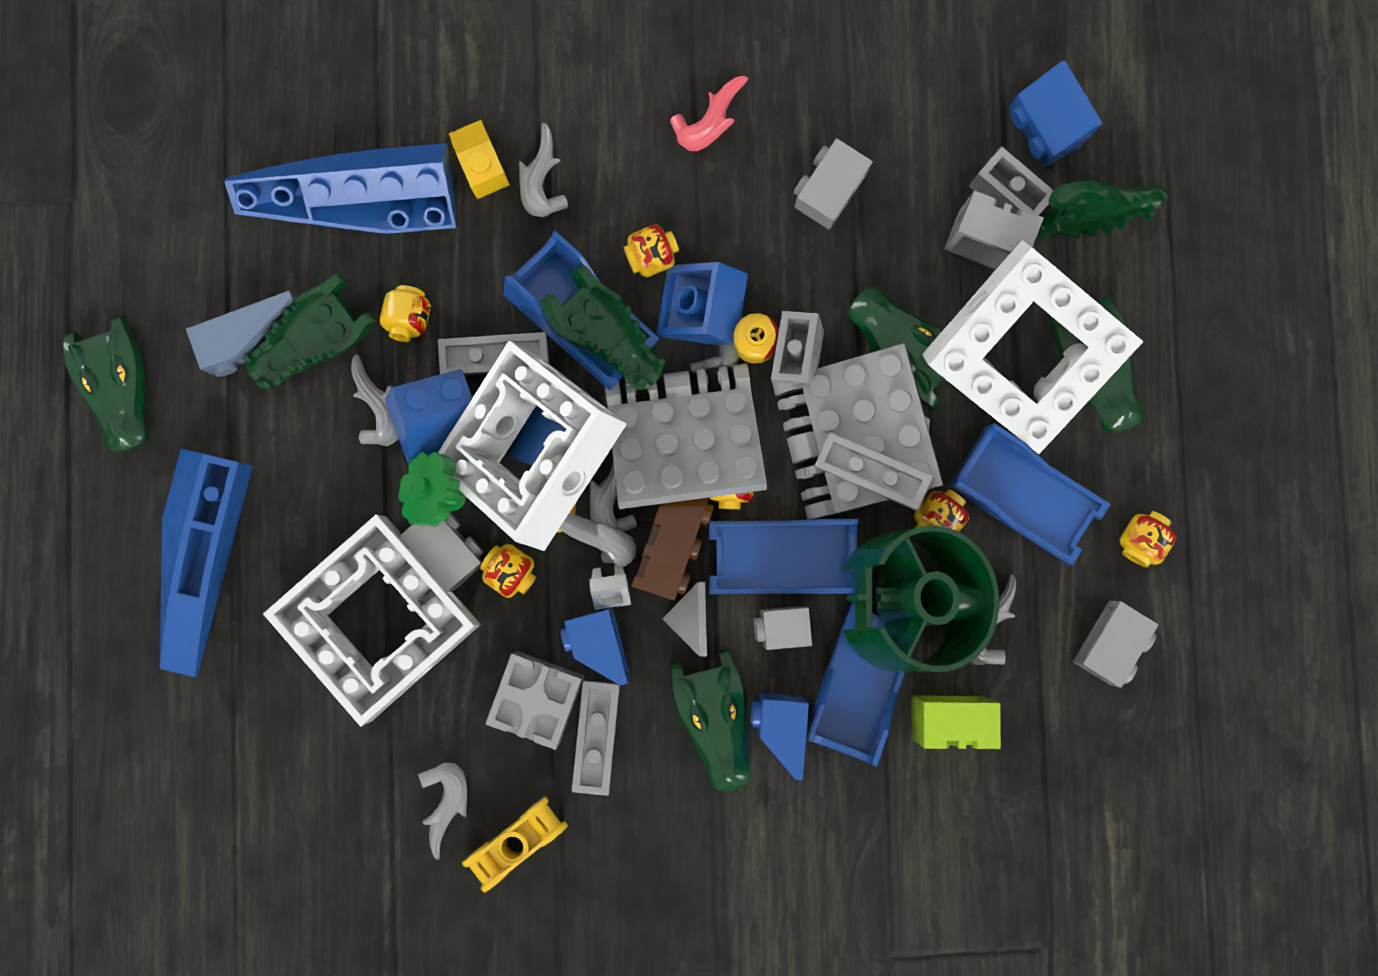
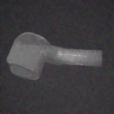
[690,344,739,373]

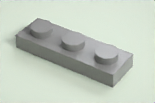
[438,332,549,376]
[815,433,933,512]
[572,680,620,796]

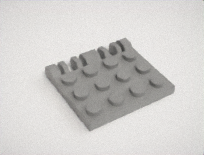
[772,343,944,520]
[605,363,767,509]

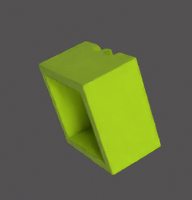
[911,695,1001,749]

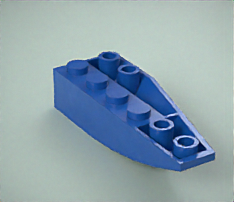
[224,143,457,234]
[160,449,253,677]

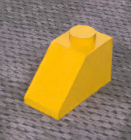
[449,120,510,199]

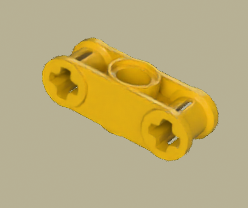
[462,796,568,893]

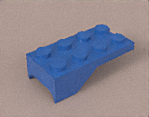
[503,231,659,390]
[947,423,1111,565]
[709,519,858,594]
[806,601,912,767]

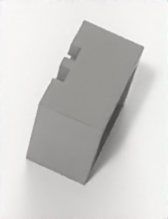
[944,190,1044,270]
[486,651,584,750]

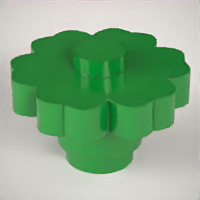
[398,452,466,527]

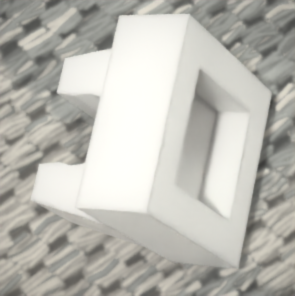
[589,566,631,610]

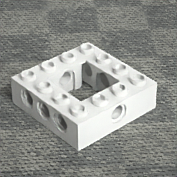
[922,240,1143,454]
[438,341,627,551]
[263,515,481,727]

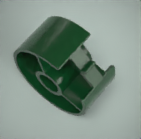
[843,525,999,673]

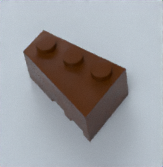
[632,497,714,601]

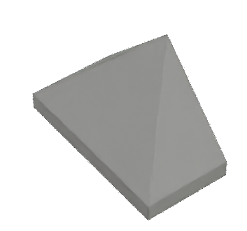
[663,582,707,656]

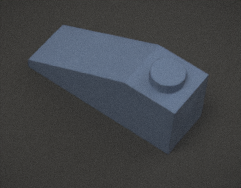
[186,291,297,377]

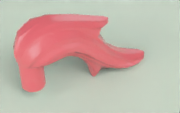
[670,76,748,151]

